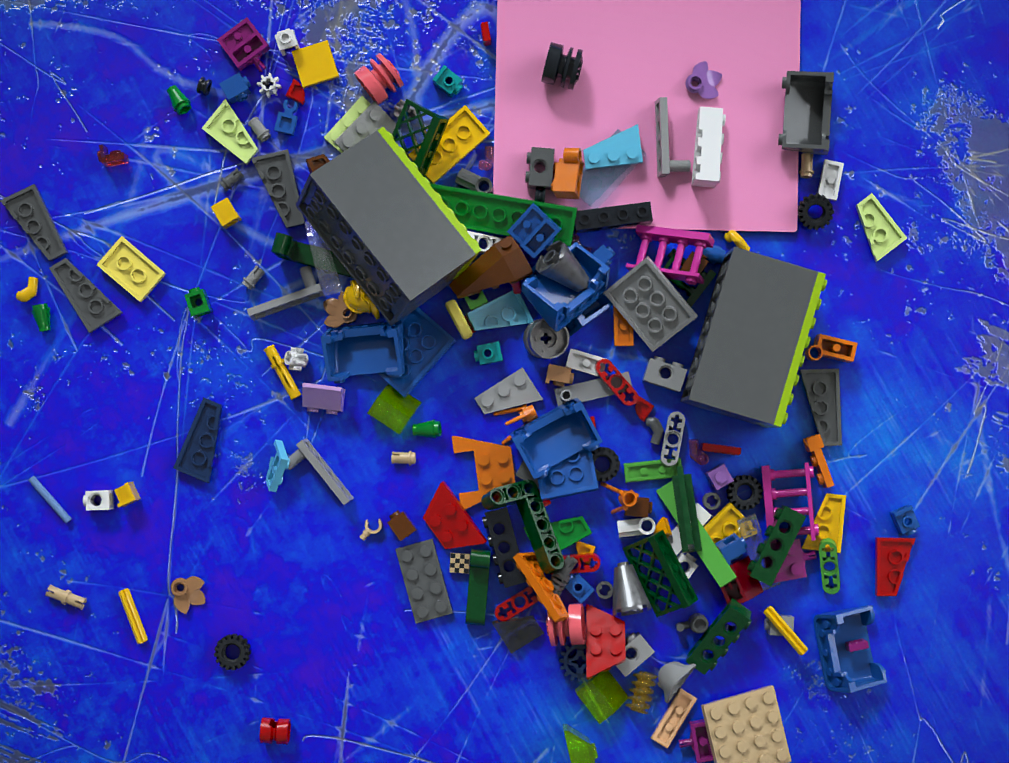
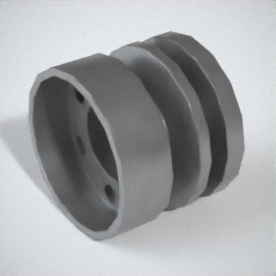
[523,318,570,359]

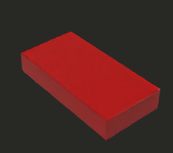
[700,443,741,455]

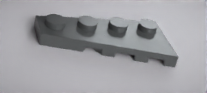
[251,149,306,228]
[0,184,68,261]
[49,258,123,333]
[799,369,842,446]

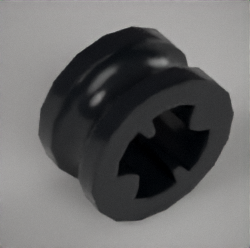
[197,77,212,96]
[535,187,545,202]

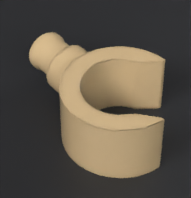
[360,518,383,540]

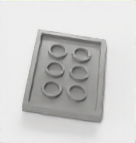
[604,256,698,352]

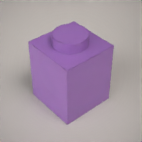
[705,464,734,490]

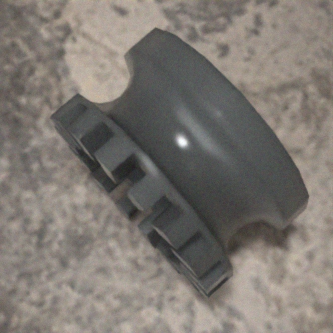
[702,492,721,510]
[596,581,613,599]

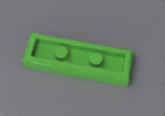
[623,458,682,483]

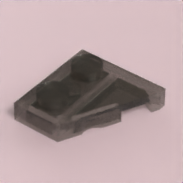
[492,616,544,654]

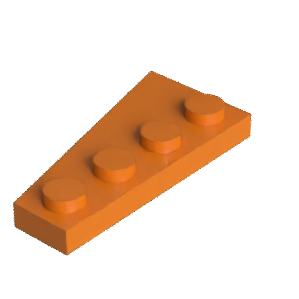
[513,552,569,622]

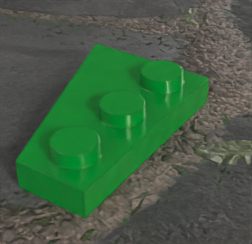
[523,516,592,551]

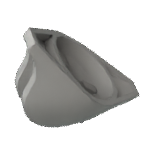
[657,661,696,703]

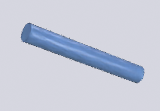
[28,476,72,524]

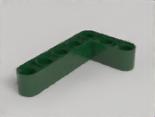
[271,233,353,278]
[481,480,564,574]

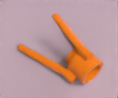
[493,404,538,445]
[600,482,639,514]

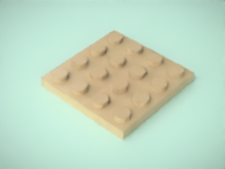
[701,685,792,763]

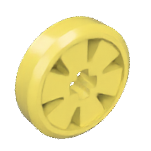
[445,299,473,340]

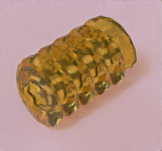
[625,670,658,714]

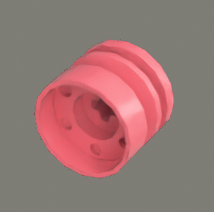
[354,53,404,105]
[546,603,586,646]

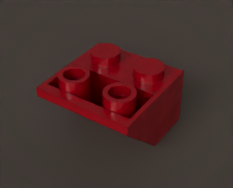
[720,556,764,604]

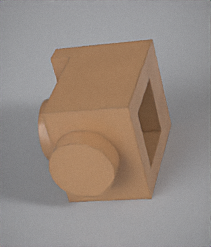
[545,364,574,387]

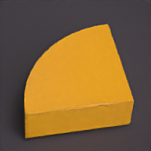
[653,517,672,538]
[576,541,595,564]

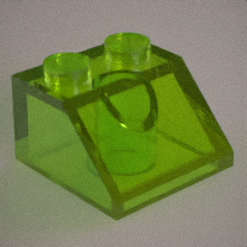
[367,383,422,435]
[575,670,629,724]
[562,724,598,763]

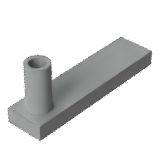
[655,97,691,177]
[247,266,325,321]
[554,372,632,406]
[288,438,354,505]

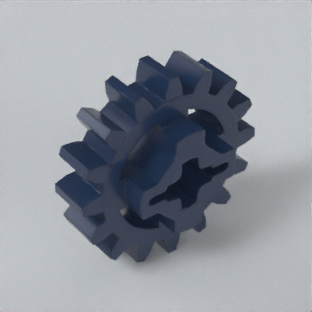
[559,643,595,682]

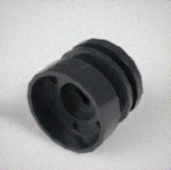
[541,42,583,90]

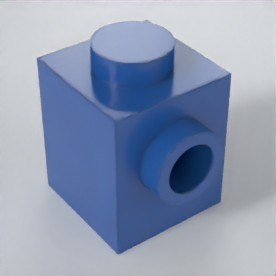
[219,73,251,104]

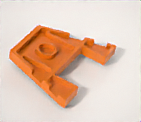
[452,436,515,509]

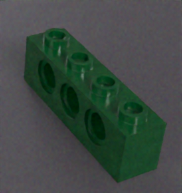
[747,505,806,586]
[685,598,752,675]

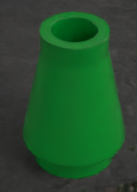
[167,85,191,115]
[31,303,51,332]
[412,419,442,438]

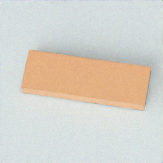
[650,688,697,749]

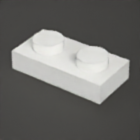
[818,159,844,201]
[565,349,606,377]

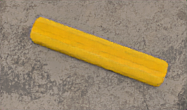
[118,588,148,644]
[763,606,808,655]

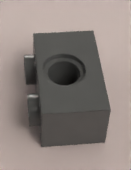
[525,147,555,190]

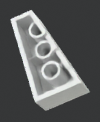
[691,106,726,188]

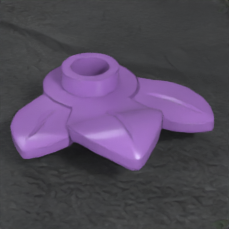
[685,61,722,99]

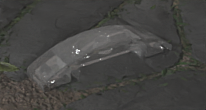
[305,221,343,296]
[737,513,780,591]

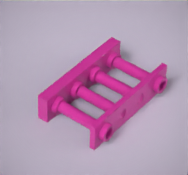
[626,224,715,285]
[761,462,819,543]

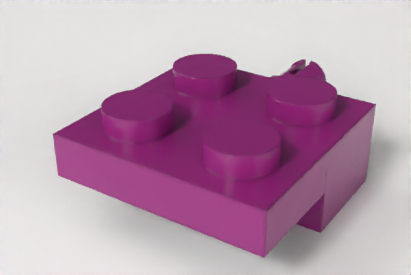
[217,17,271,72]
[763,538,816,583]
[678,719,713,763]

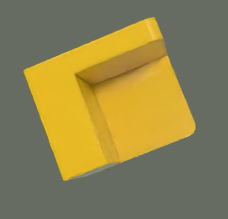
[211,198,242,229]
[114,482,141,508]

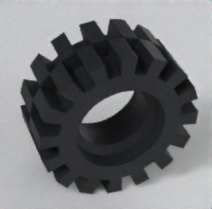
[798,193,834,230]
[592,447,620,482]
[726,475,763,510]
[214,634,251,670]

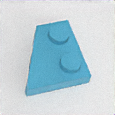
[266,439,290,492]

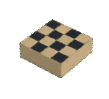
[449,553,470,574]

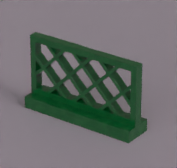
[392,99,449,177]
[672,466,702,553]
[622,530,698,617]

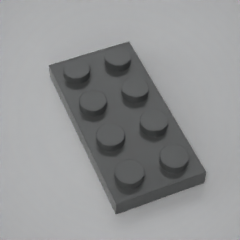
[395,538,453,623]

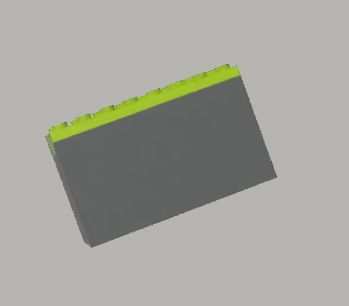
[296,127,481,326]
[680,247,827,428]

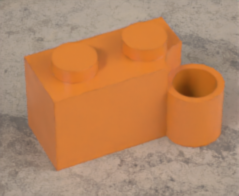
[551,148,584,199]
[805,334,858,363]

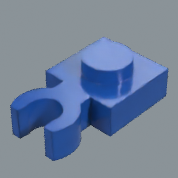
[274,100,299,136]

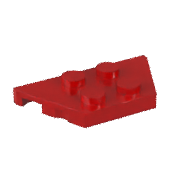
[423,481,487,549]
[586,604,626,679]

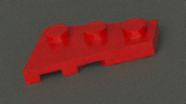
[875,537,916,596]

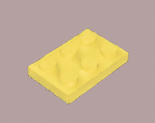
[97,236,166,303]

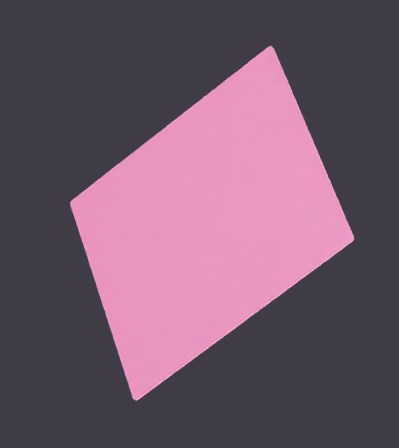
[493,0,801,233]

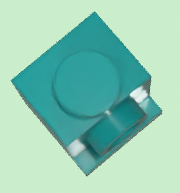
[432,65,463,97]
[474,341,503,366]

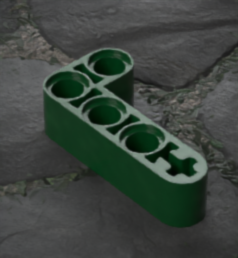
[465,549,491,626]

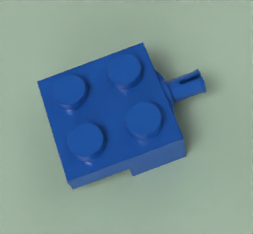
[507,203,562,259]

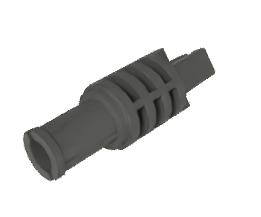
[549,555,578,596]

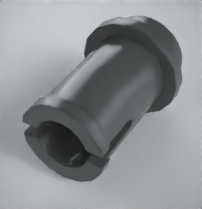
[219,168,244,191]

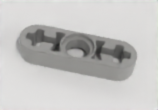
[660,412,685,467]

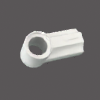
[617,517,656,538]

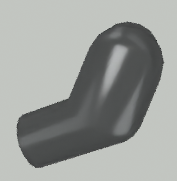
[646,417,664,445]

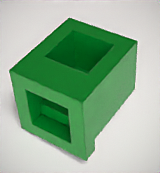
[184,287,213,318]

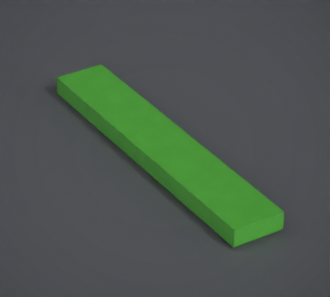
[656,481,737,588]

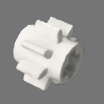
[257,73,282,98]
[284,347,308,371]

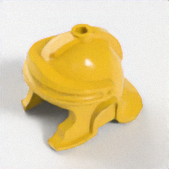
[343,280,380,320]

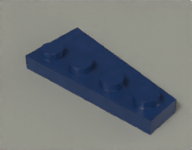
[173,397,222,483]

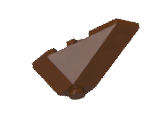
[449,235,533,299]

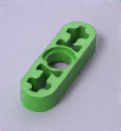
[819,538,840,594]

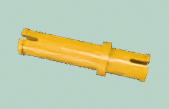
[264,344,302,400]

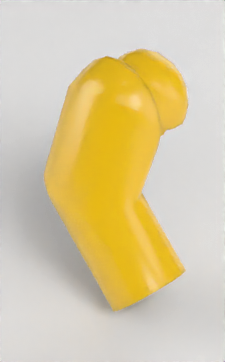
[724,230,750,251]
[16,277,38,302]

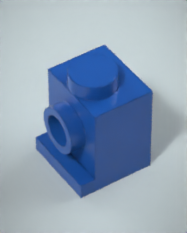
[593,244,616,266]
[889,505,920,536]
[715,533,748,565]
[565,573,595,603]

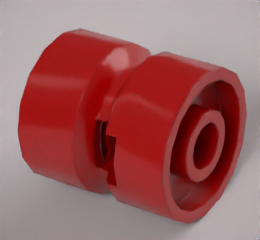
[260,717,291,745]

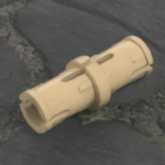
[45,585,87,610]

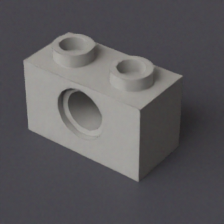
[642,356,687,392]
[616,632,655,677]

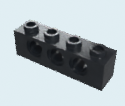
[575,201,653,234]
[482,506,526,588]

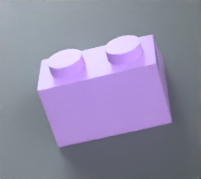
[302,383,346,415]

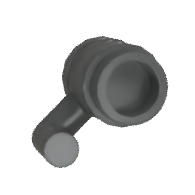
[675,613,709,633]

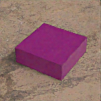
[845,638,869,652]

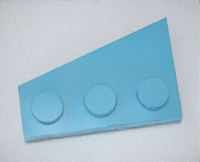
[583,124,643,170]
[466,290,533,331]

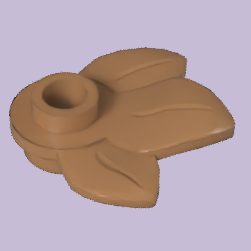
[323,292,358,328]
[171,576,206,614]

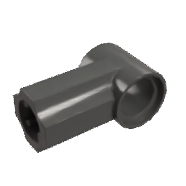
[455,168,493,193]

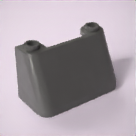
[778,71,834,155]

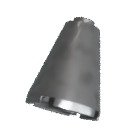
[536,241,589,292]
[612,562,651,616]

